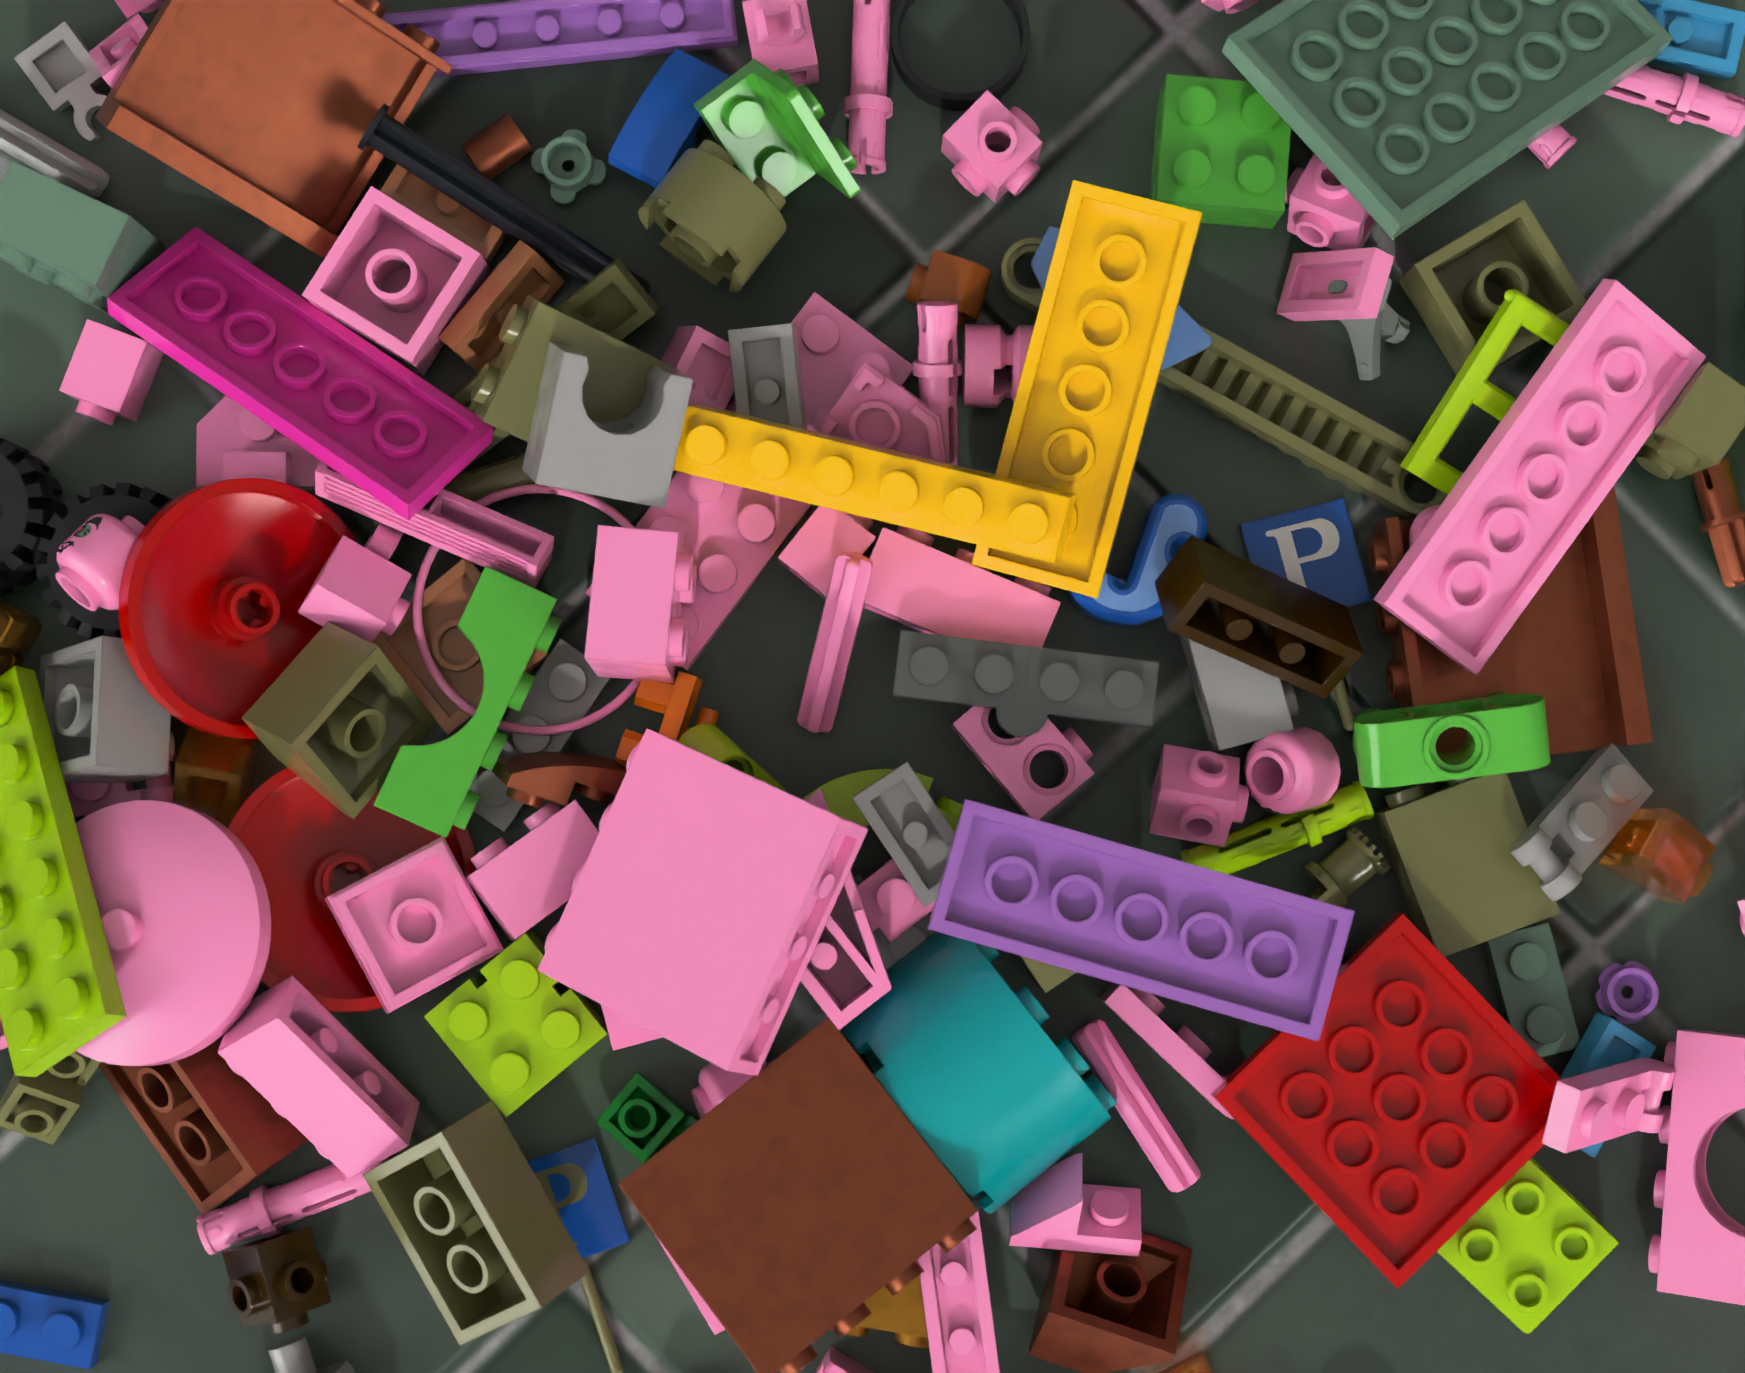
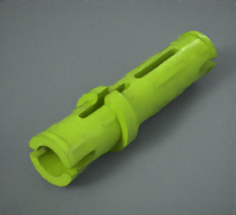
[1180,780,1374,875]

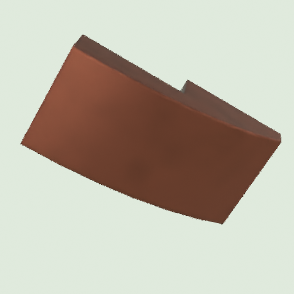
[492,752,626,808]

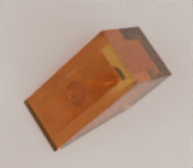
[173,726,259,828]
[1599,808,1716,903]

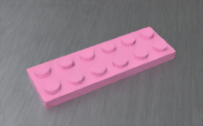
[1373,278,1706,675]
[585,292,913,671]

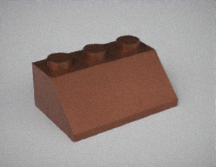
[98,1034,308,1214]

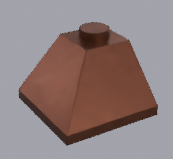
[1028,1232,1193,1373]

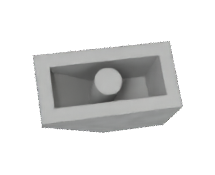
[1178,634,1299,752]

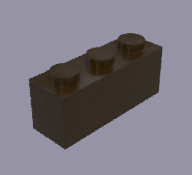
[1154,535,1364,699]

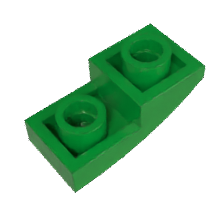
[595,1072,699,1164]

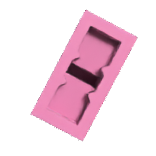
[950,706,1095,820]

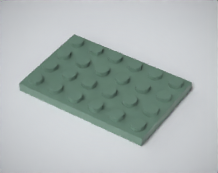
[1221,0,1673,240]

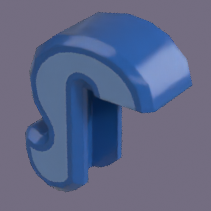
[1064,493,1207,629]

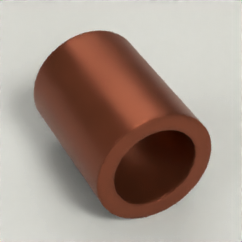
[461,113,533,180]

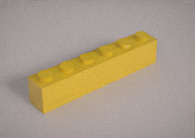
[673,404,1076,563]

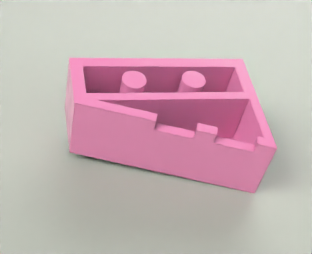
[801,788,892,1030]

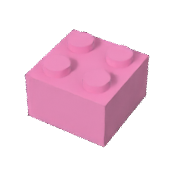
[302,186,491,375]
[585,525,697,683]

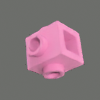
[941,90,1043,203]
[1285,154,1377,250]
[1148,744,1249,847]

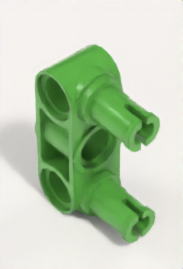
[1352,692,1551,788]

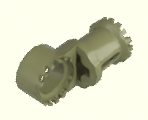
[1304,826,1391,908]

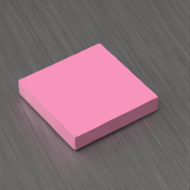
[325,836,504,1014]

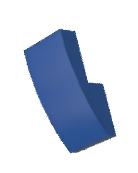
[608,48,730,188]

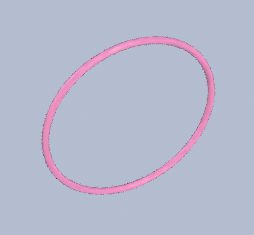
[412,484,640,736]

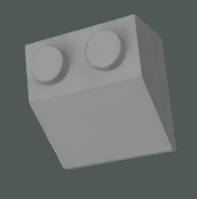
[39,635,175,783]

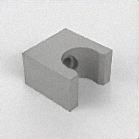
[522,341,694,509]

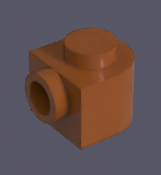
[905,249,992,331]

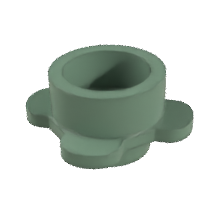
[531,129,606,204]

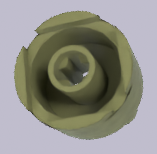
[638,140,787,292]

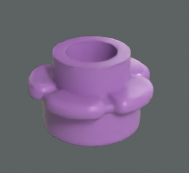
[1595,961,1659,1024]

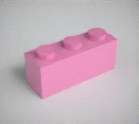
[863,526,1061,648]
[217,976,420,1178]

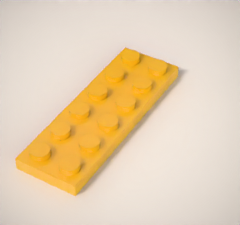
[972,180,1203,598]

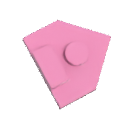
[816,360,948,463]
[196,395,321,489]

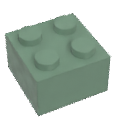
[0,161,165,312]

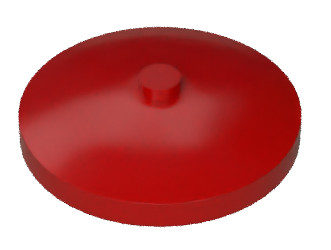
[118,478,358,739]
[228,767,478,1013]

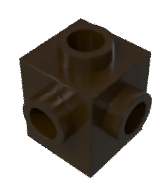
[222,1226,331,1334]

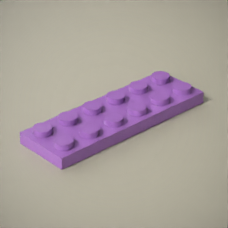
[928,799,1355,1042]

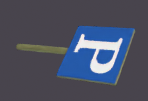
[1239,498,1372,731]

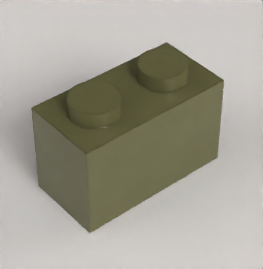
[1636,362,1745,480]

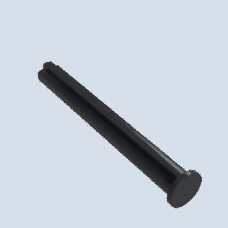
[357,103,651,294]

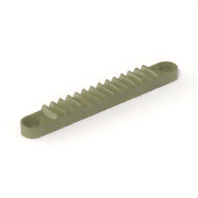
[999,237,1448,519]

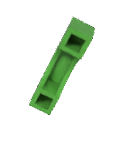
[374,566,563,838]

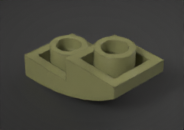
[0,1051,101,1145]

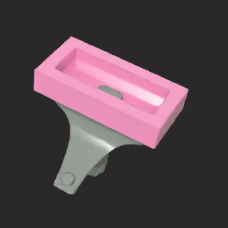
[1276,247,1410,380]

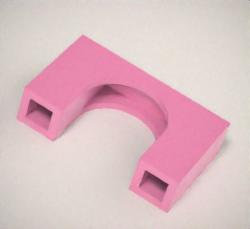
[1648,1029,1745,1306]

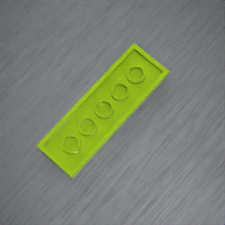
[0,666,127,1077]

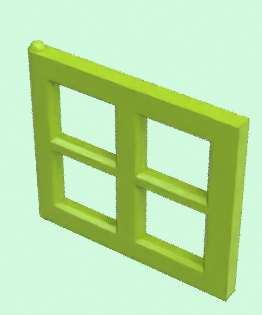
[1400,289,1570,495]

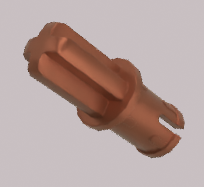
[1689,458,1745,587]

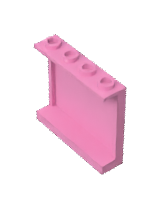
[537,728,868,1076]

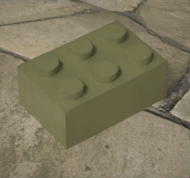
[363,1100,590,1345]

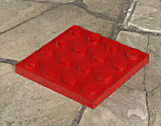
[1211,912,1562,1289]

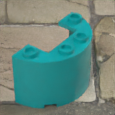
[841,931,1117,1215]

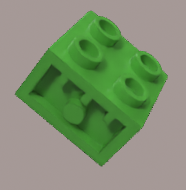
[693,59,861,199]

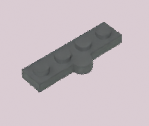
[893,630,1160,738]

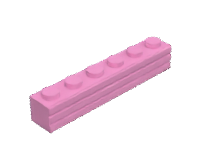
[315,461,554,588]

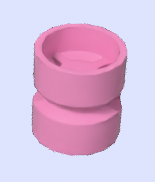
[962,324,1035,408]

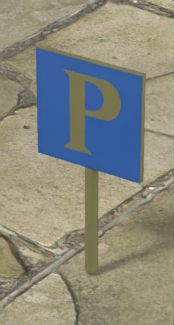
[527,1137,631,1373]

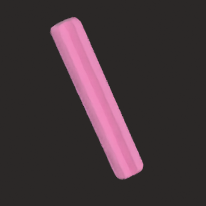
[797,552,873,734]
[1072,1019,1201,1193]

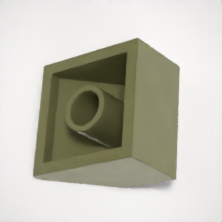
[242,622,436,819]

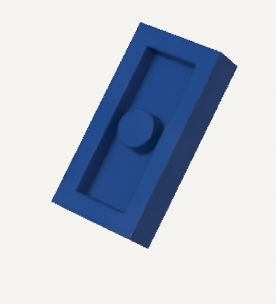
[0,1280,110,1369]

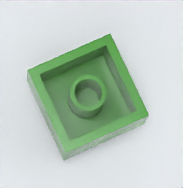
[1150,74,1291,229]

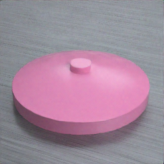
[76,800,271,1066]

